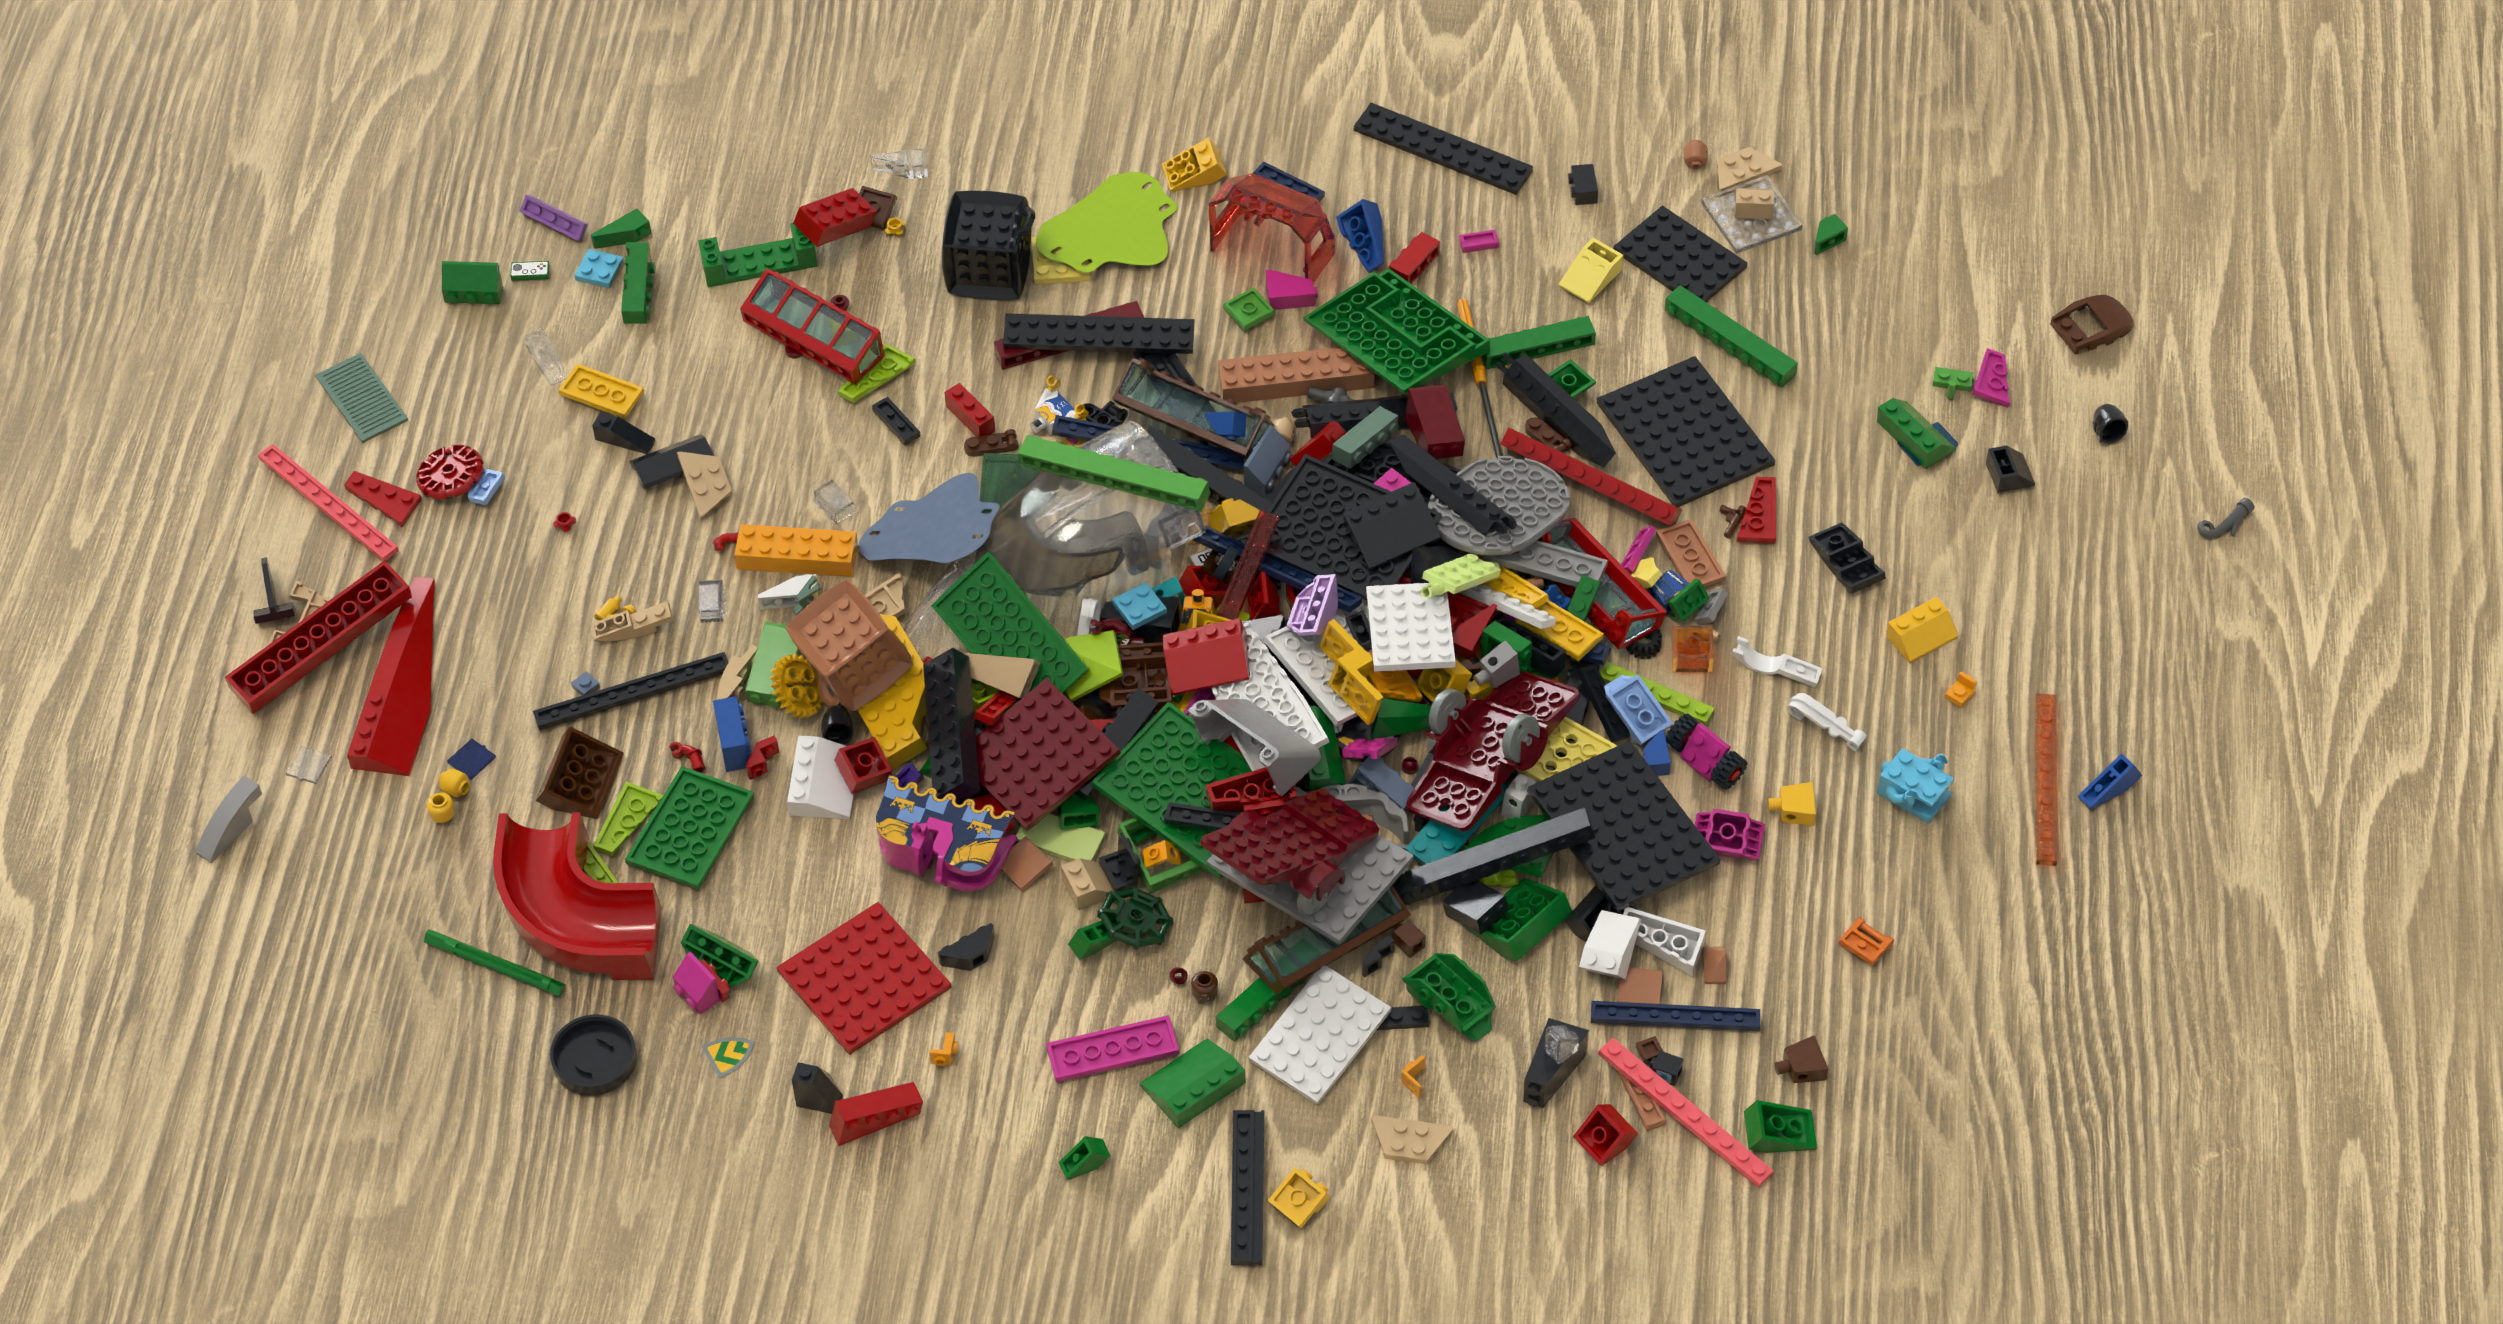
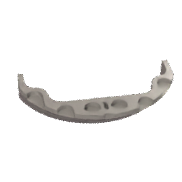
[1320,784,1408,844]

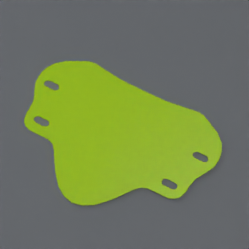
[1036,172,1177,273]

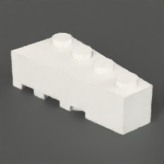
[1623,907,1706,977]

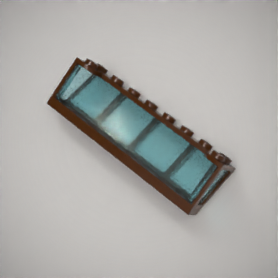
[1112,358,1274,459]
[1242,885,1411,994]

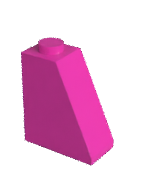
[1265,270,1318,310]

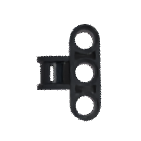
[1080,401,1128,429]

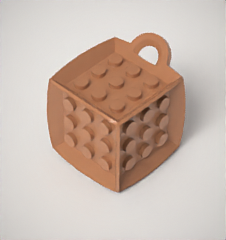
[786,579,913,711]

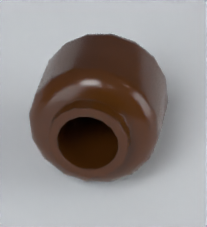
[1191,971,1218,1002]

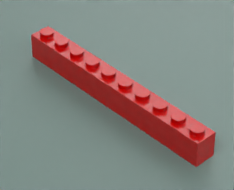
[1500,427,1682,526]

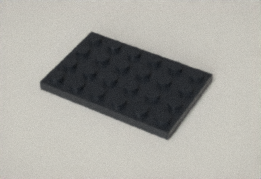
[1613,205,1748,302]

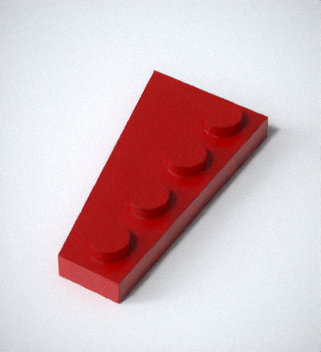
[1737,477,1776,543]

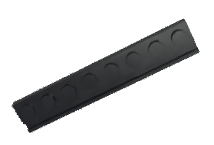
[1231,1110,1264,1265]

